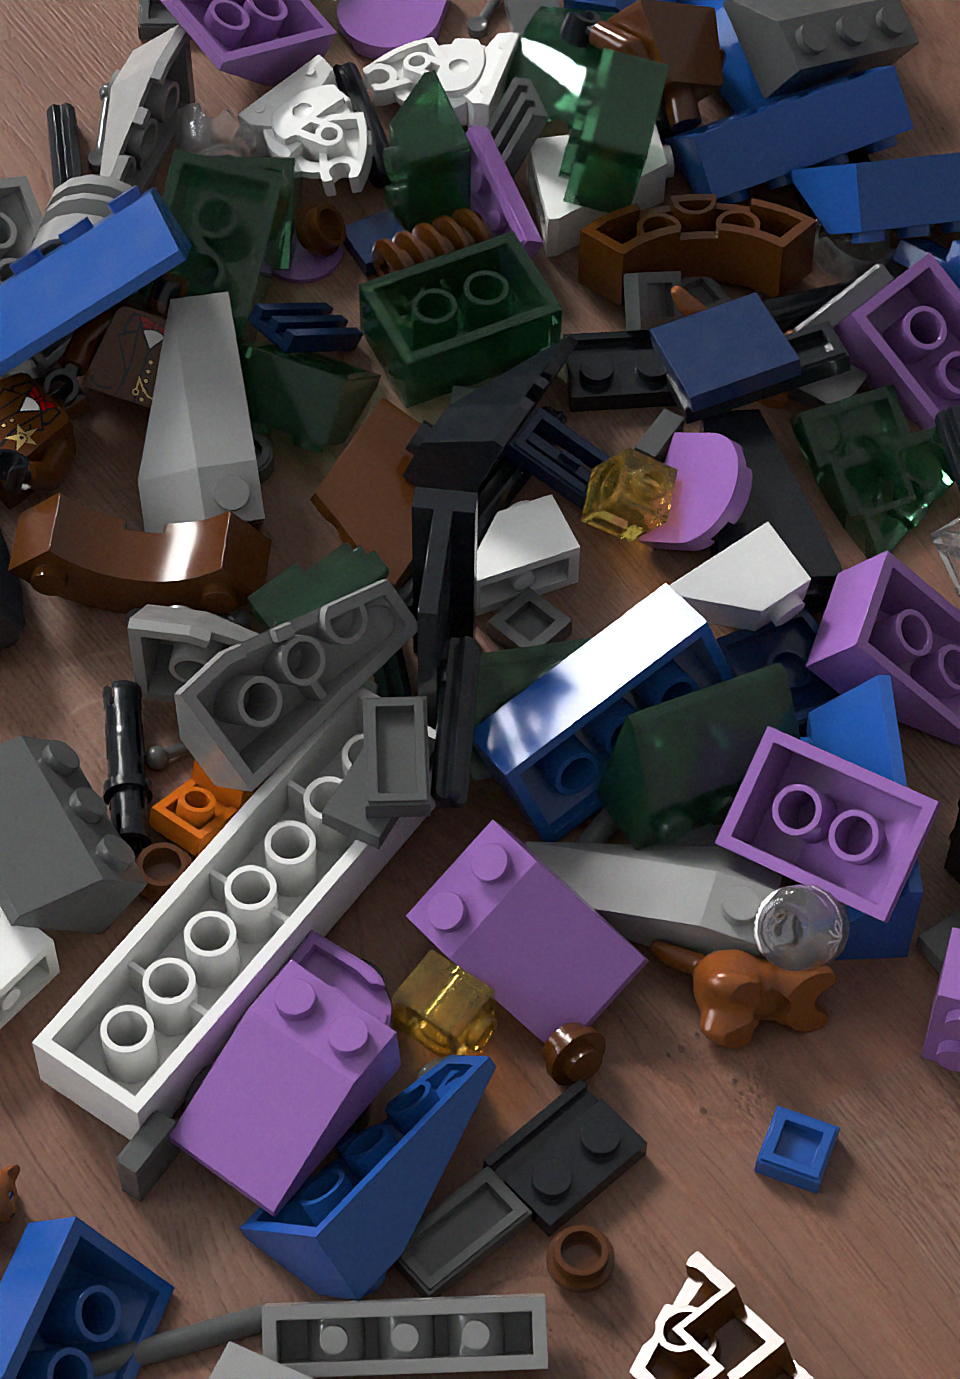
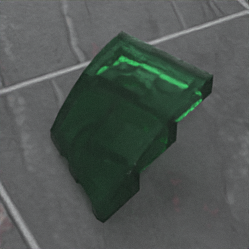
[503,6,621,136]
[789,384,955,559]
[247,541,389,630]

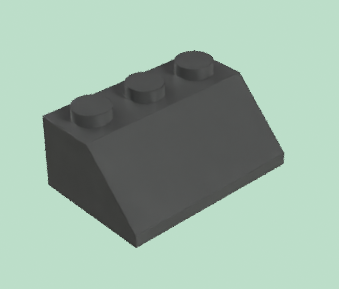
[722,0,919,99]
[0,735,148,934]

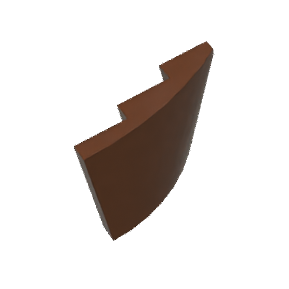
[310,398,421,587]
[629,1251,814,1379]

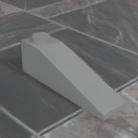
[100,25,196,194]
[138,292,265,533]

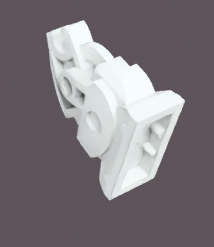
[363,32,520,129]
[237,54,374,196]

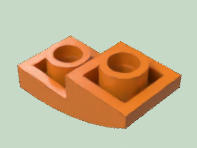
[149,760,274,857]

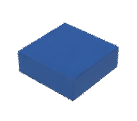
[754,1105,840,1194]

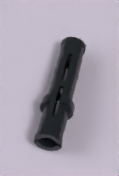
[102,680,153,854]

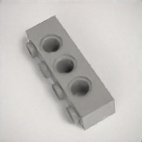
[262,1293,548,1377]

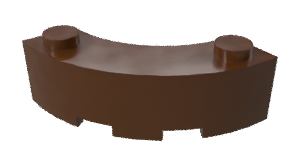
[578,194,817,306]
[8,493,272,614]

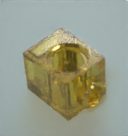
[581,447,677,542]
[392,949,498,1057]

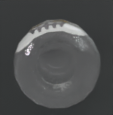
[754,884,850,971]

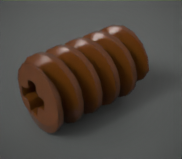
[372,208,498,304]

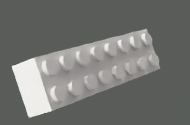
[32,686,436,1140]

